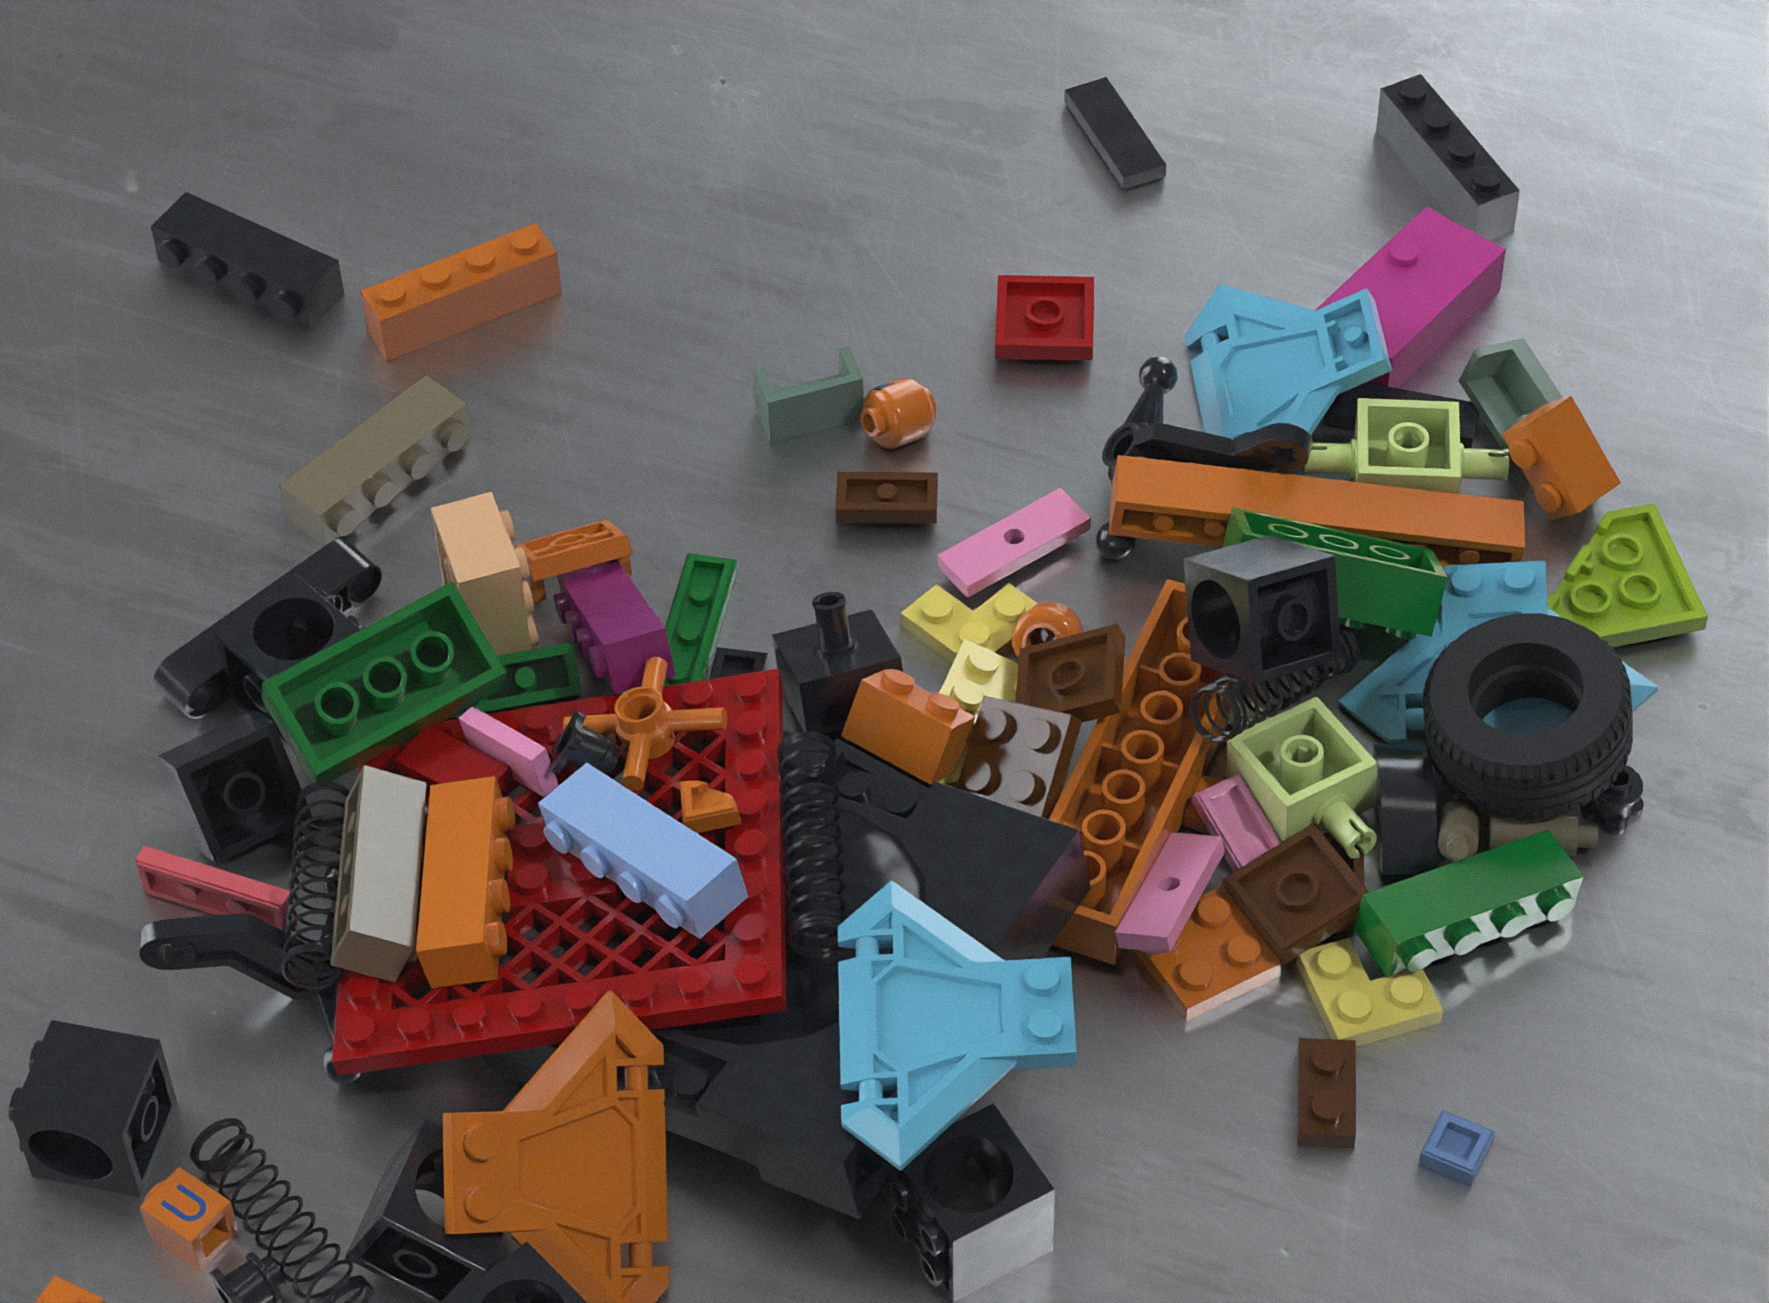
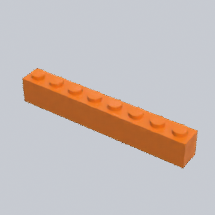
[1109,455,1526,566]

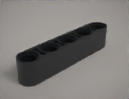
[153,539,382,719]

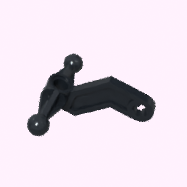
[1096,356,1313,560]
[139,864,364,1084]

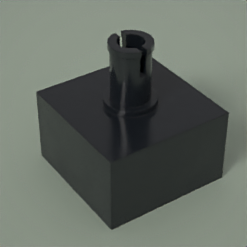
[772,592,903,734]
[158,710,313,864]

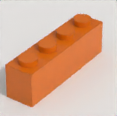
[360,223,561,361]
[416,776,515,989]

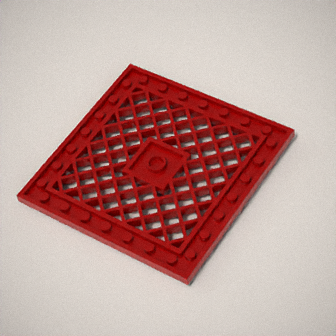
[332,669,786,1076]

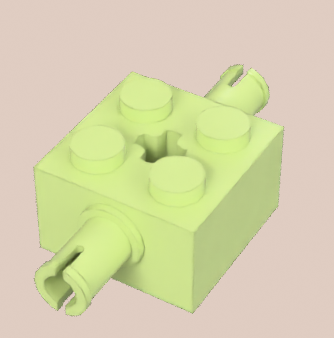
[1304,398,1509,494]
[1226,696,1378,858]

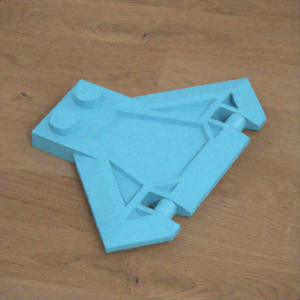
[1185,284,1392,474]
[1338,561,1658,744]
[838,880,1078,1171]

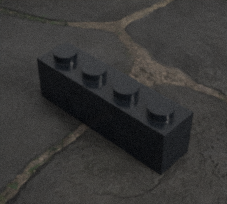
[1376,74,1520,241]
[151,192,344,329]

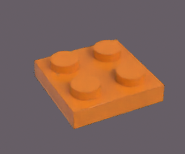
[1134,886,1282,1022]

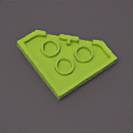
[1547,503,1708,647]

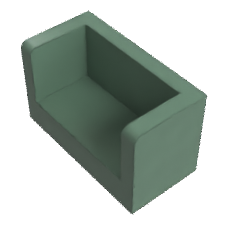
[1458,338,1563,455]
[754,347,864,443]

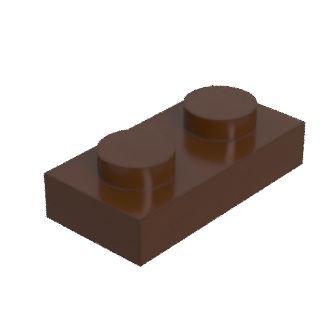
[835,471,938,524]
[1297,1038,1356,1148]

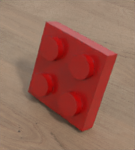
[995,275,1094,360]

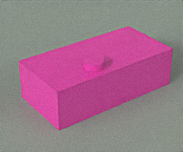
[1315,206,1506,388]

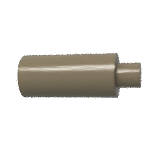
[1438,799,1480,862]
[1487,813,1598,856]

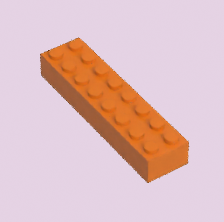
[1049,579,1247,965]

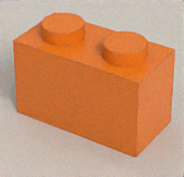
[1501,396,1621,520]
[841,669,975,785]

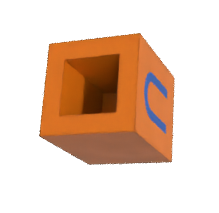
[140,1167,239,1272]

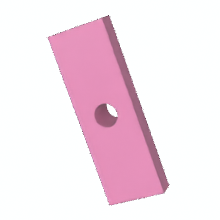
[937,487,1091,598]
[1115,832,1225,954]

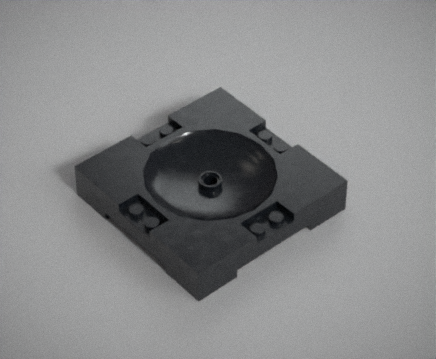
[481,730,1091,1219]

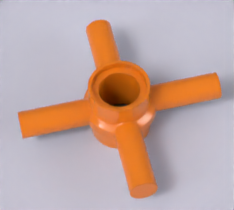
[563,657,727,791]

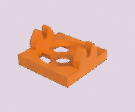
[514,519,633,603]

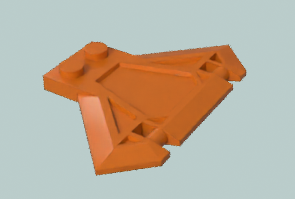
[443,991,669,1303]

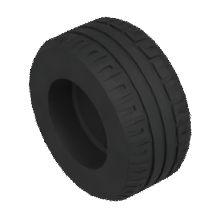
[1423,613,1633,819]

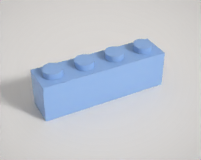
[538,763,749,939]

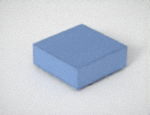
[1419,1110,1495,1186]

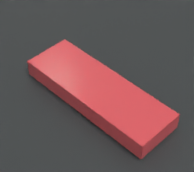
[135,845,298,935]

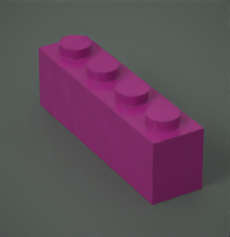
[553,559,676,693]

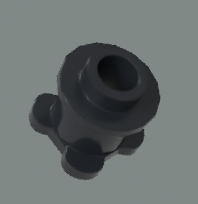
[550,711,620,777]
[1579,765,1644,835]
[209,1252,286,1303]

